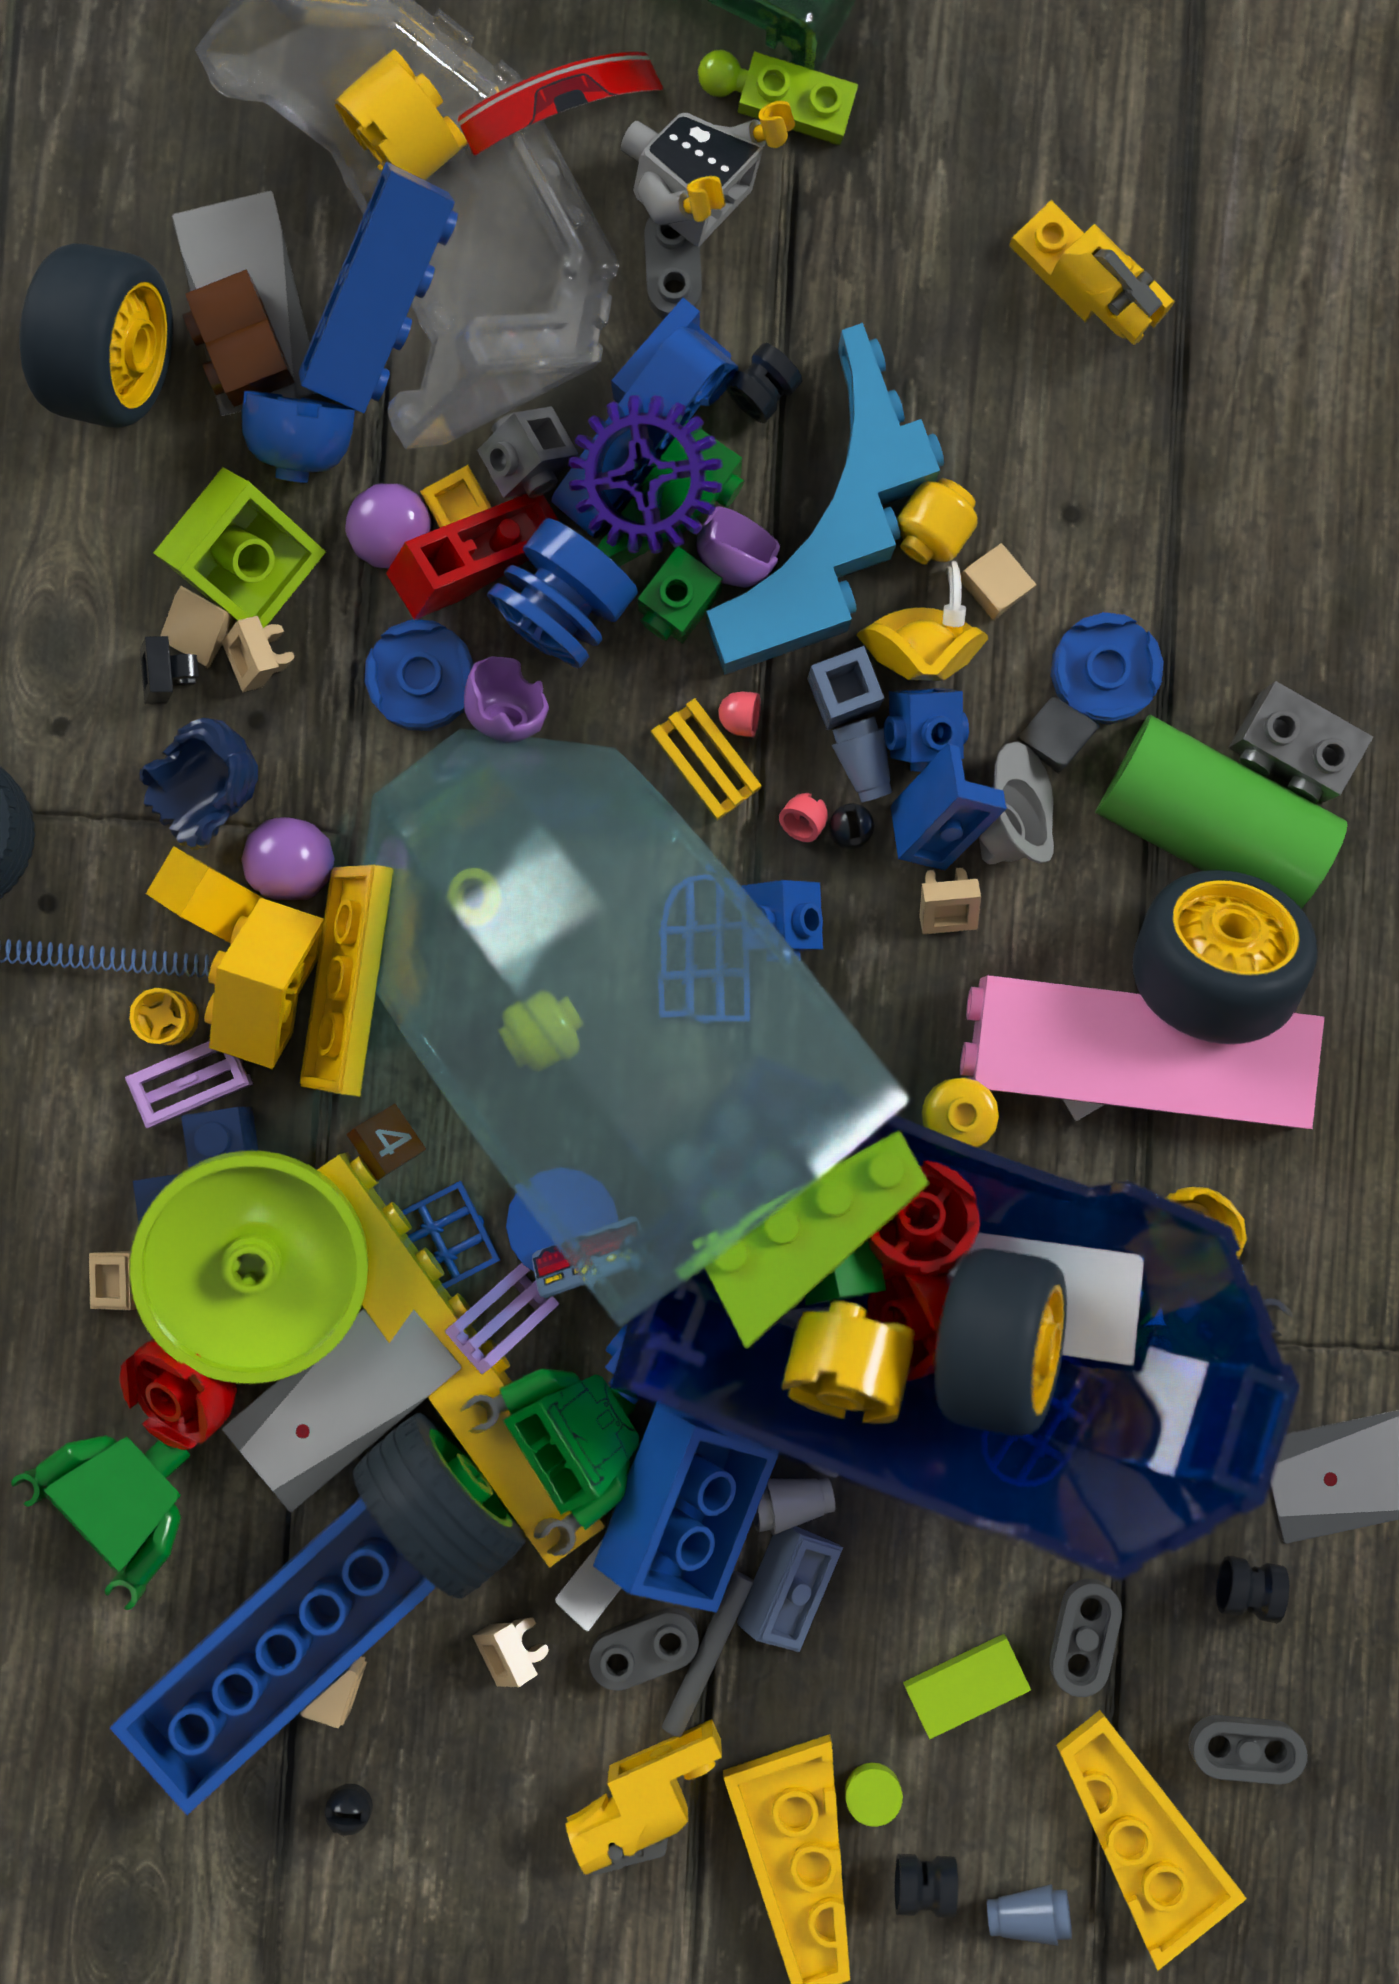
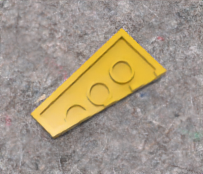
[1056,1710,1247,1970]
[723,1734,850,1984]

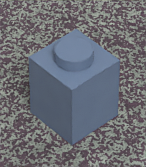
[808,646,884,730]

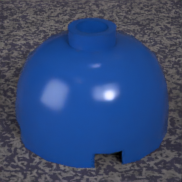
[242,391,355,483]

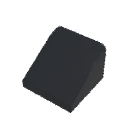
[1016,696,1100,774]

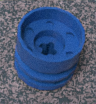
[487,518,638,668]

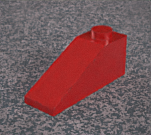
[386,494,560,620]

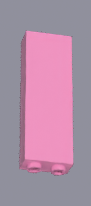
[960,975,1324,1129]

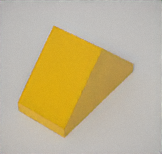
[146,846,265,943]

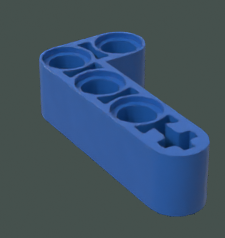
[551,326,739,539]

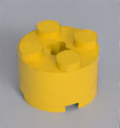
[334,49,467,180]
[782,1302,915,1423]

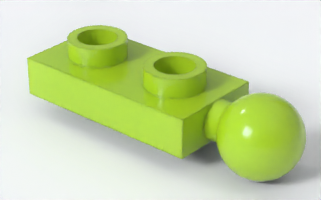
[698,50,858,145]

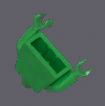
[11,1435,191,1610]

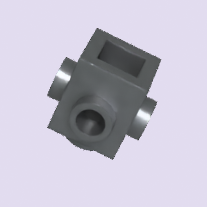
[477,406,579,498]

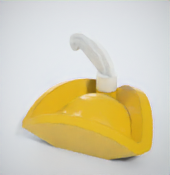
[857,561,988,681]

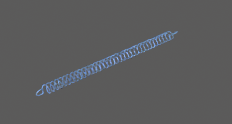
[0,939,209,978]

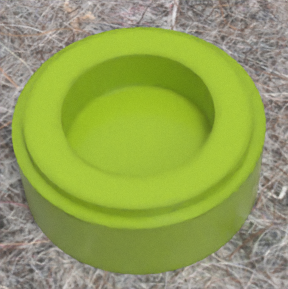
[845,1763,903,1827]

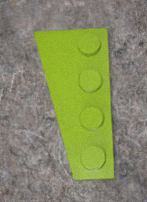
[692,1131,929,1348]

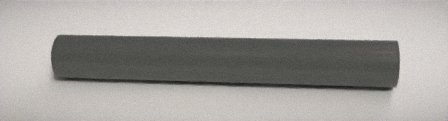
[661,1571,754,1737]

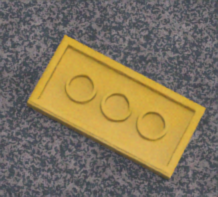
[300,865,394,1096]

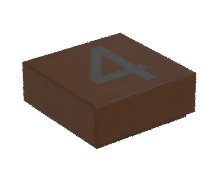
[346,1104,426,1181]

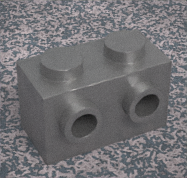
[1229,681,1373,803]

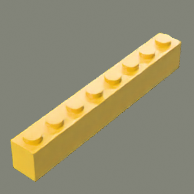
[318,1152,607,1568]

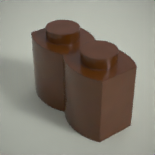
[182,269,295,407]

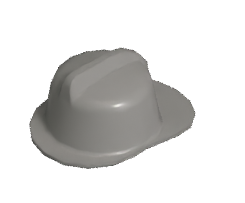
[979,742,1054,864]

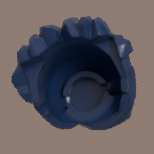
[139,718,258,850]

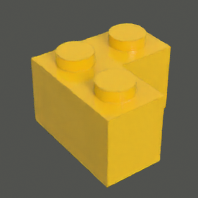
[204,898,324,1069]

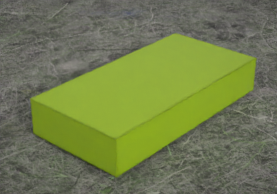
[903,1634,1031,1739]

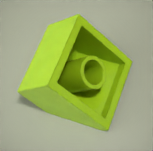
[153,467,326,628]

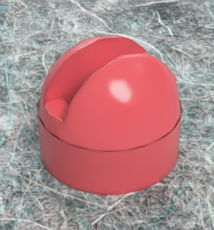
[718,691,760,737]
[779,793,828,842]

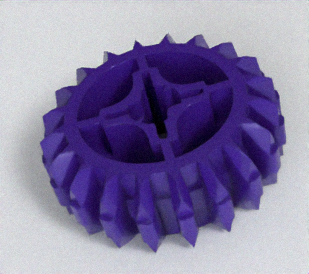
[569,395,723,554]

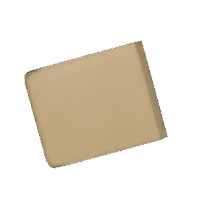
[961,543,1037,621]
[161,586,236,668]
[89,1251,137,1310]
[300,1656,367,1729]

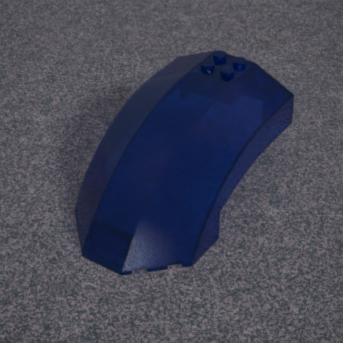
[610,1055,1300,1580]

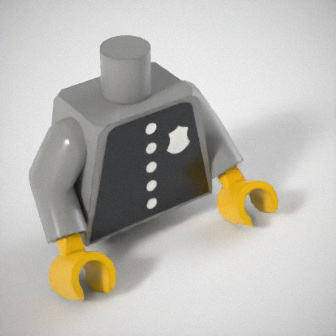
[621,101,795,247]

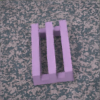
[125,1041,253,1128]
[444,1263,559,1375]

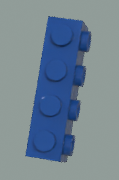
[298,161,458,414]

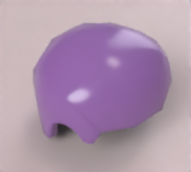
[345,484,433,568]
[697,506,780,588]
[464,656,549,743]
[241,817,335,900]

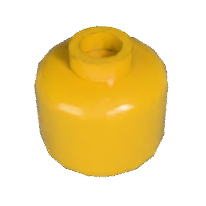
[896,478,978,565]
[922,1078,999,1151]

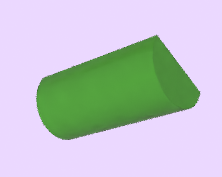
[1095,714,1347,909]

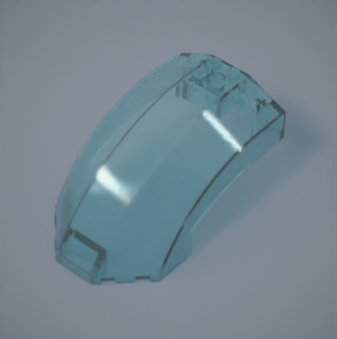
[364,728,910,1327]

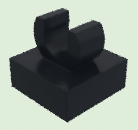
[140,636,199,704]

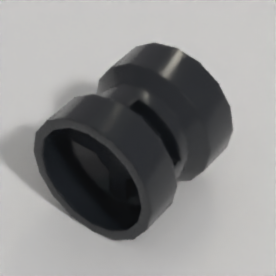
[725,343,803,423]
[1216,1556,1290,1623]
[894,1853,958,1918]

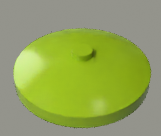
[130,1151,369,1384]

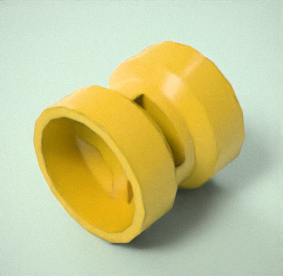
[129,988,199,1045]

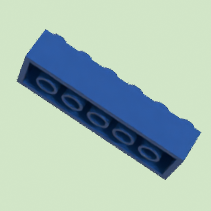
[110,1496,436,1815]

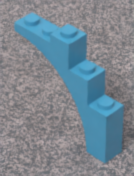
[706,323,944,675]

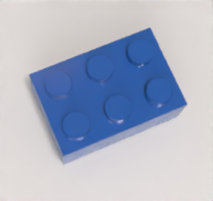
[593,1403,780,1613]

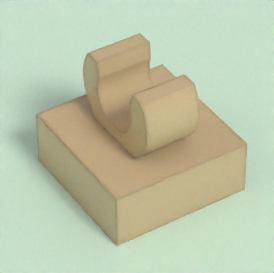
[222,616,295,692]
[919,868,981,934]
[472,1618,549,1687]

